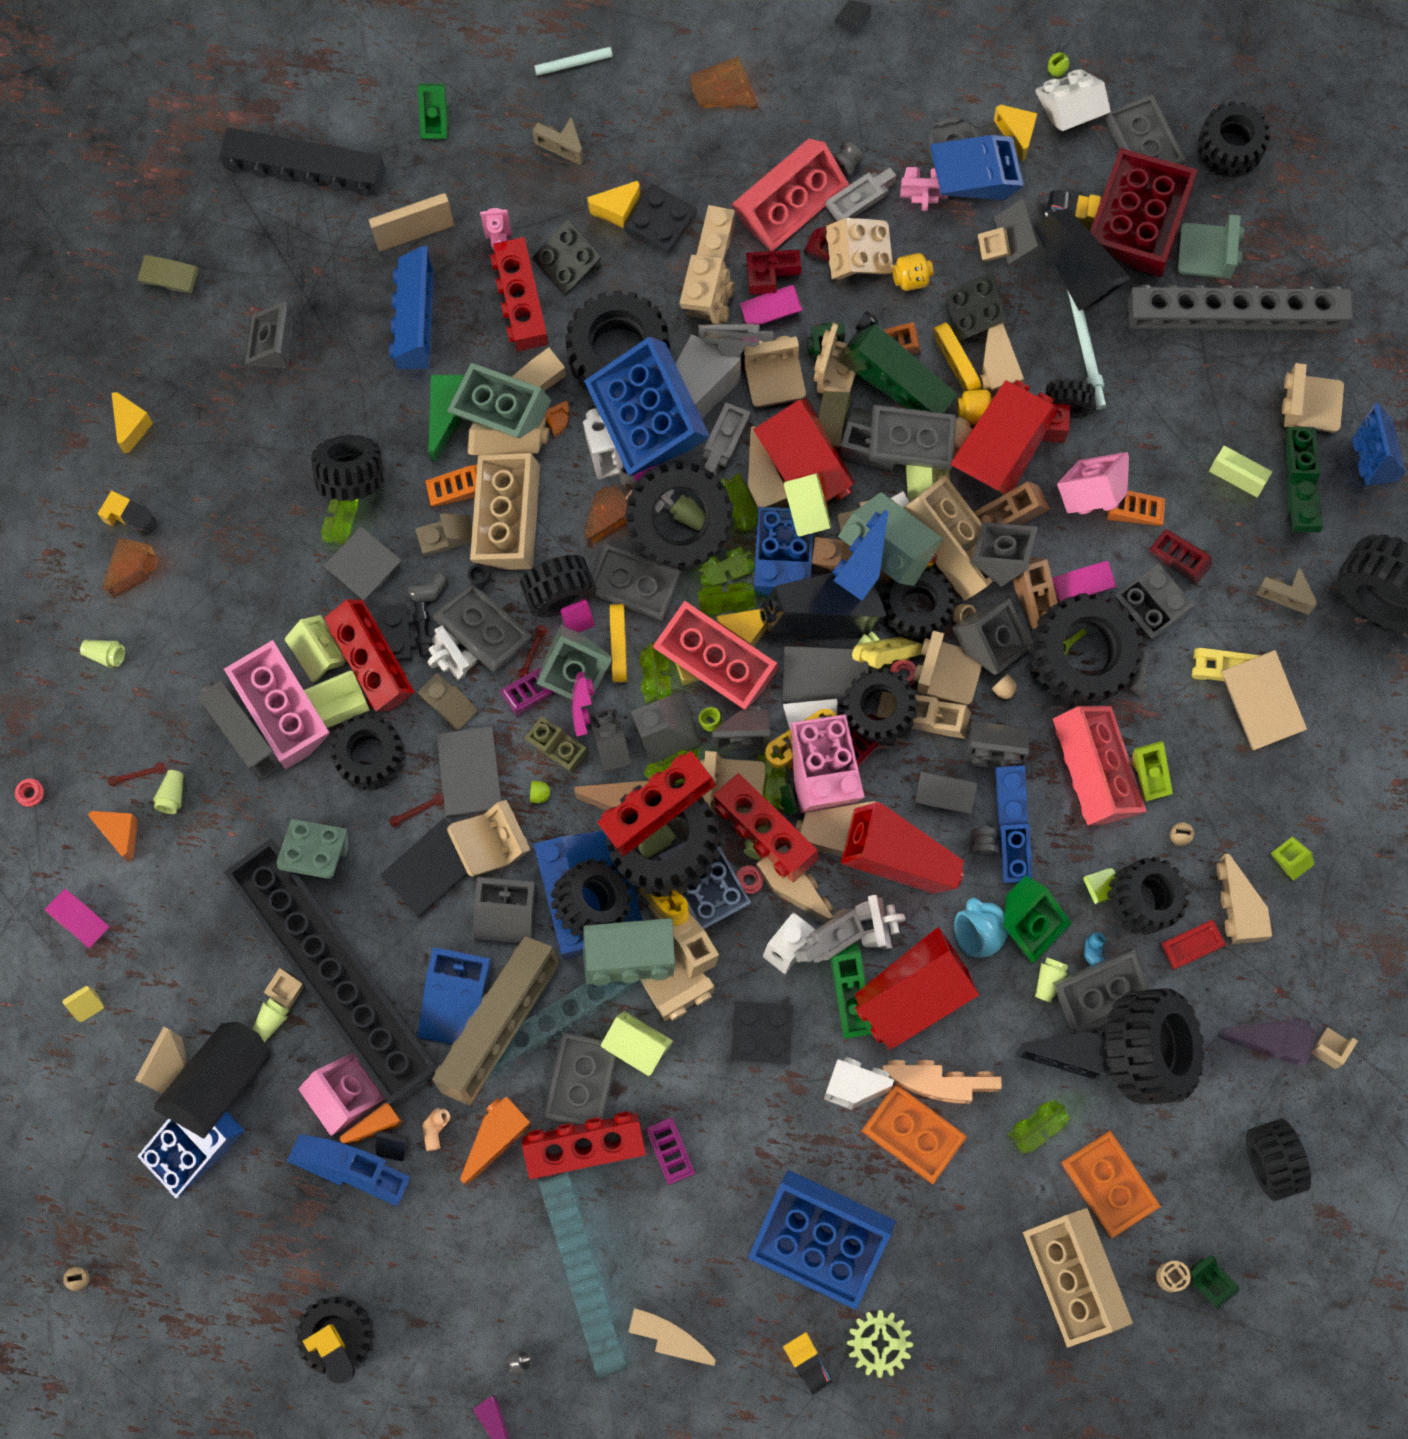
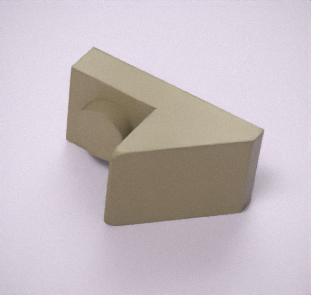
[533,117,583,165]
[415,513,473,557]
[1256,568,1317,615]
[417,673,478,731]

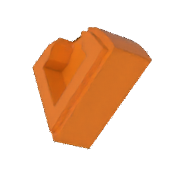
[545,400,570,438]

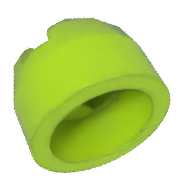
[1048,52,1069,76]
[698,707,722,732]
[530,780,550,804]

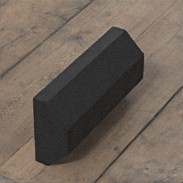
[154,1022,271,1139]

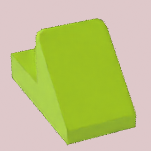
[1131,741,1173,801]

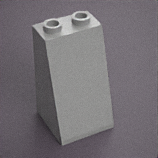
[676,334,741,419]

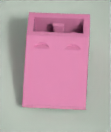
[791,714,864,814]

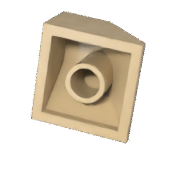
[135,1027,189,1094]

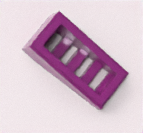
[500,667,555,718]
[646,1117,695,1186]
[473,1395,510,1439]

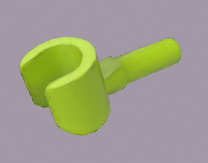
[1063,628,1087,657]

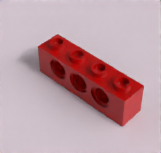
[490,237,549,352]
[324,599,415,712]
[597,751,717,856]
[713,773,818,883]
[522,1111,646,1180]

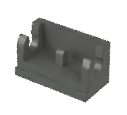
[915,772,977,814]

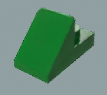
[418,83,449,139]

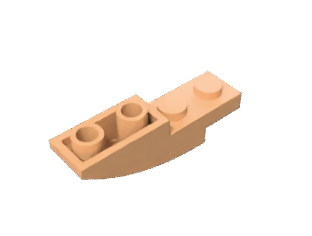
[881,1060,1002,1104]

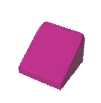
[560,600,594,633]

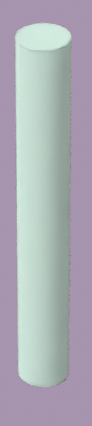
[534,47,613,76]

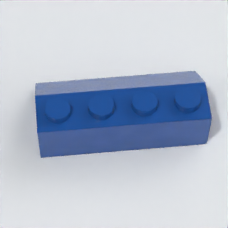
[390,246,434,369]

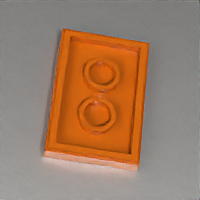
[861,1083,968,1185]
[1060,1130,1161,1239]

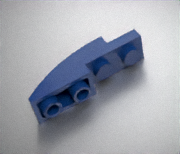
[995,765,1033,883]
[287,1134,410,1206]

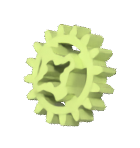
[847,1310,913,1378]

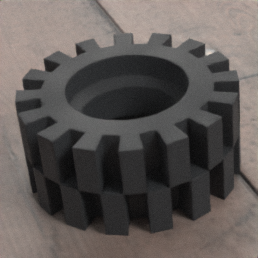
[1045,378,1095,418]

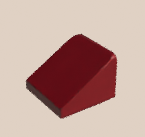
[804,226,830,263]

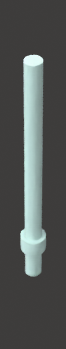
[1068,292,1106,410]

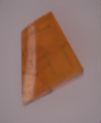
[690,56,758,110]

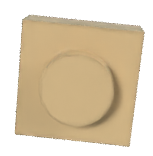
[978,227,1011,262]
[264,968,305,1008]

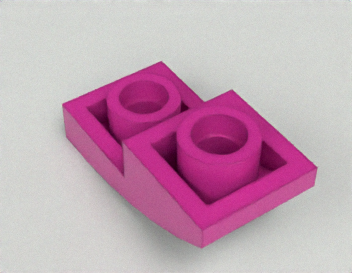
[739,285,803,326]
[1052,561,1117,602]
[572,672,595,736]
[44,889,109,948]

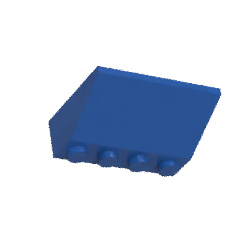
[584,336,710,476]
[534,831,643,960]
[748,1170,896,1310]

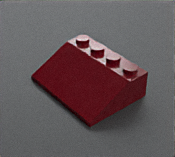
[1090,148,1198,277]

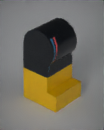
[1046,190,1101,230]
[98,491,156,536]
[303,1325,356,1383]
[783,1332,833,1395]

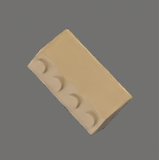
[470,453,540,570]
[903,475,993,601]
[1023,1208,1133,1348]

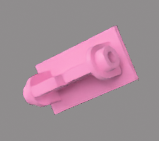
[480,208,512,250]

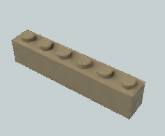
[432,936,561,1105]

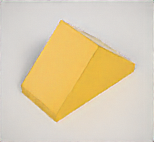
[994,105,1037,161]
[587,181,641,228]
[112,392,153,453]
[717,609,767,647]

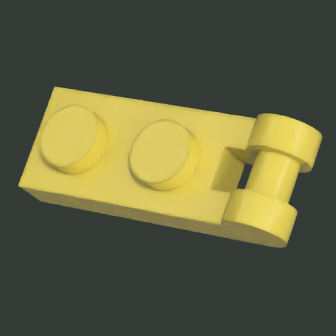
[852,636,923,669]
[1192,648,1261,681]

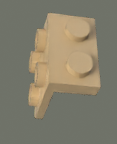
[826,218,893,279]
[679,255,735,324]
[813,323,856,394]
[743,336,806,408]
[1282,363,1344,433]
[914,631,982,706]
[700,751,767,815]
[447,800,531,876]
[640,953,714,1022]

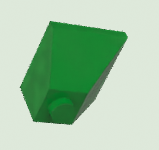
[1004,875,1072,964]

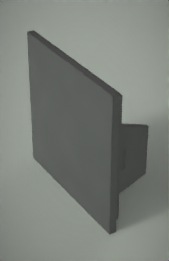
[704,328,759,357]
[323,526,402,601]

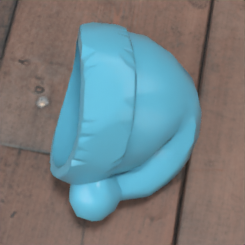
[954,897,1008,958]

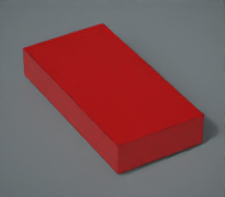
[1160,919,1226,971]

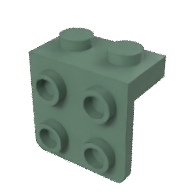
[1177,215,1244,279]
[277,819,349,878]

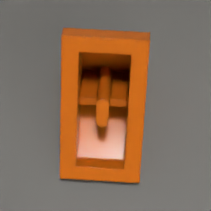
[87,811,139,862]

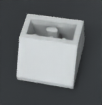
[1035,70,1111,131]
[824,1057,894,1110]

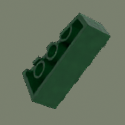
[836,324,957,413]

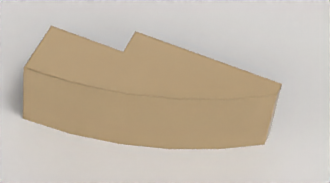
[512,347,566,392]
[876,692,971,739]
[629,1308,716,1366]

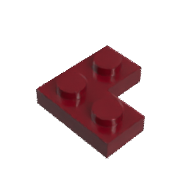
[746,249,802,295]

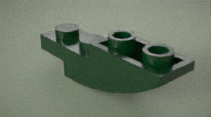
[1286,427,1323,532]

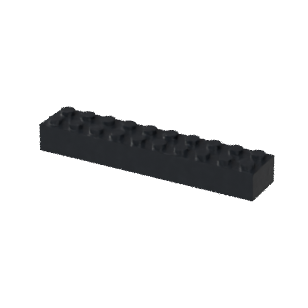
[224,838,438,1108]

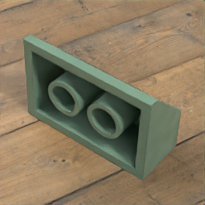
[447,362,552,439]
[838,492,944,586]
[583,918,675,986]

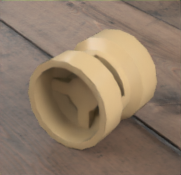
[1156,1261,1191,1292]

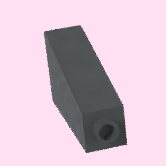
[197,680,282,782]

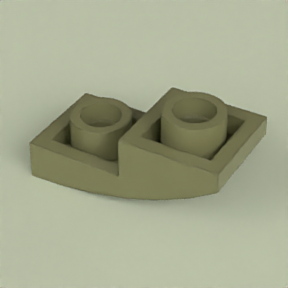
[137,255,199,293]
[818,391,853,449]
[524,716,589,774]

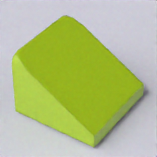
[1271,836,1314,880]
[1083,868,1116,904]

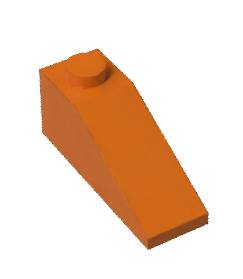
[460,1096,532,1186]

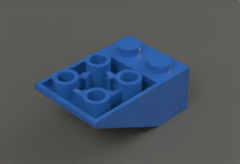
[930,135,1024,200]
[1352,403,1406,486]
[754,507,813,597]
[832,510,888,601]
[417,947,493,1045]
[137,1111,245,1198]

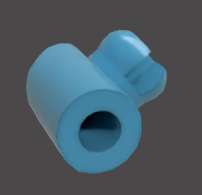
[1084,932,1106,965]

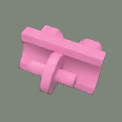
[900,167,948,211]

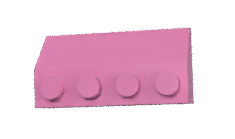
[224,640,330,770]

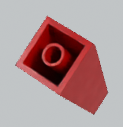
[950,380,1059,494]
[753,398,855,508]
[841,802,964,894]
[855,927,979,1050]

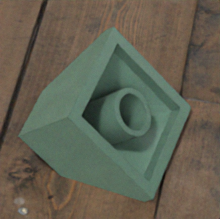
[536,625,612,706]

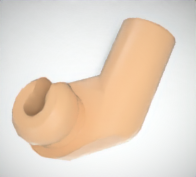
[422,1108,450,1151]

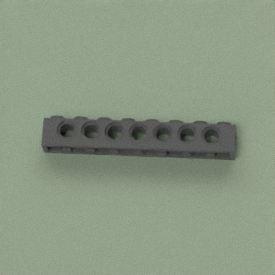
[1128,285,1352,330]

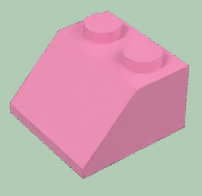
[1057,452,1129,514]
[298,1052,386,1136]

